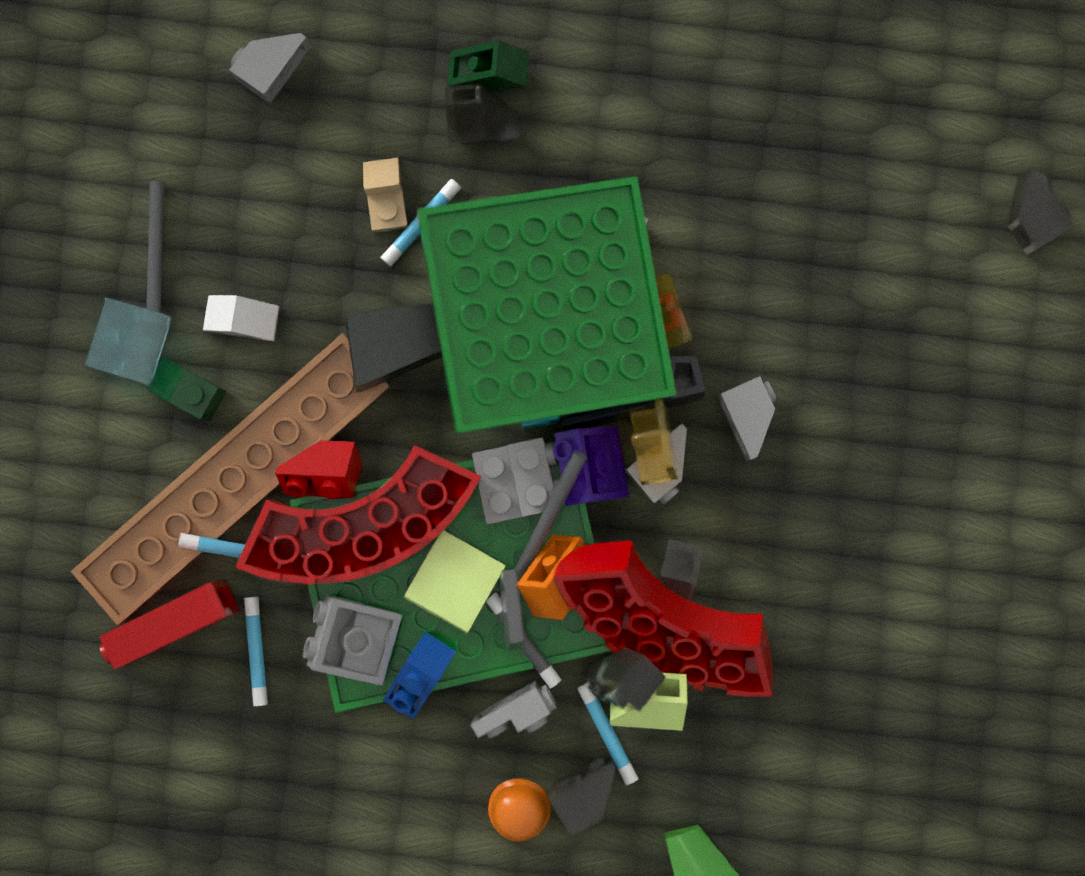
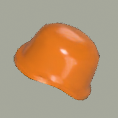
[488,778,551,842]

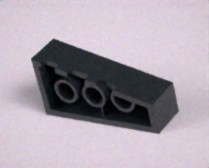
[560,356,706,431]

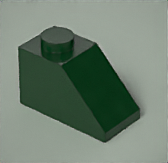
[447,40,529,92]
[146,357,227,422]

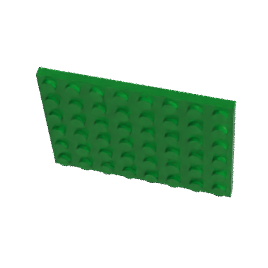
[290,441,611,713]

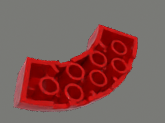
[235,445,482,584]
[553,540,773,697]

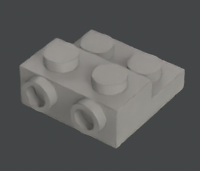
[472,438,559,524]
[303,594,402,686]
[471,680,557,738]

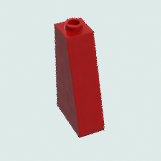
[99,579,241,670]

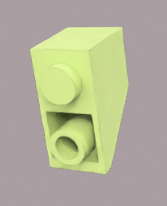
[610,672,687,731]

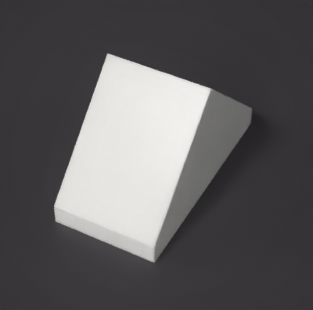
[203,295,280,341]

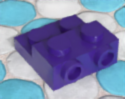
[553,426,629,506]

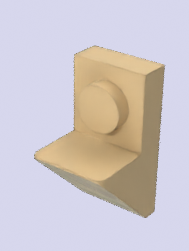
[363,158,408,233]

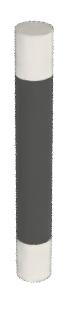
[486,592,562,689]

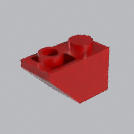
[275,440,363,499]

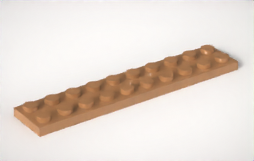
[70,333,391,626]

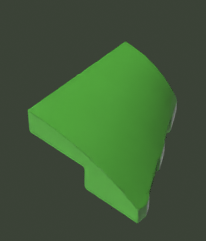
[664,825,740,876]

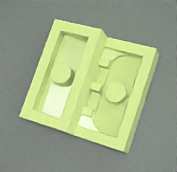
[404,530,506,634]

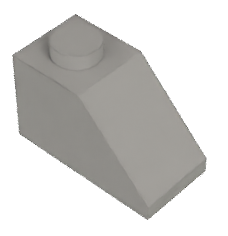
[229,33,311,104]
[717,376,776,461]
[625,424,687,504]

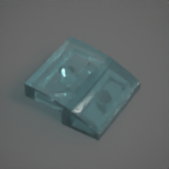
[85,298,172,385]

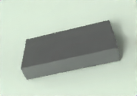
[499,569,525,651]

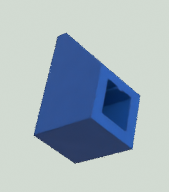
[383,632,457,720]

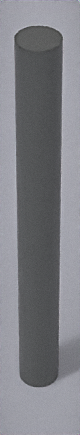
[146,181,164,324]
[515,451,587,580]

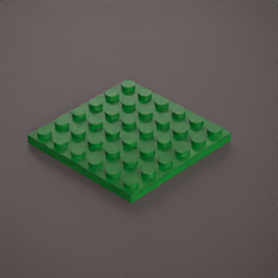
[417,176,677,434]

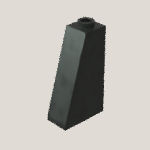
[346,303,442,393]

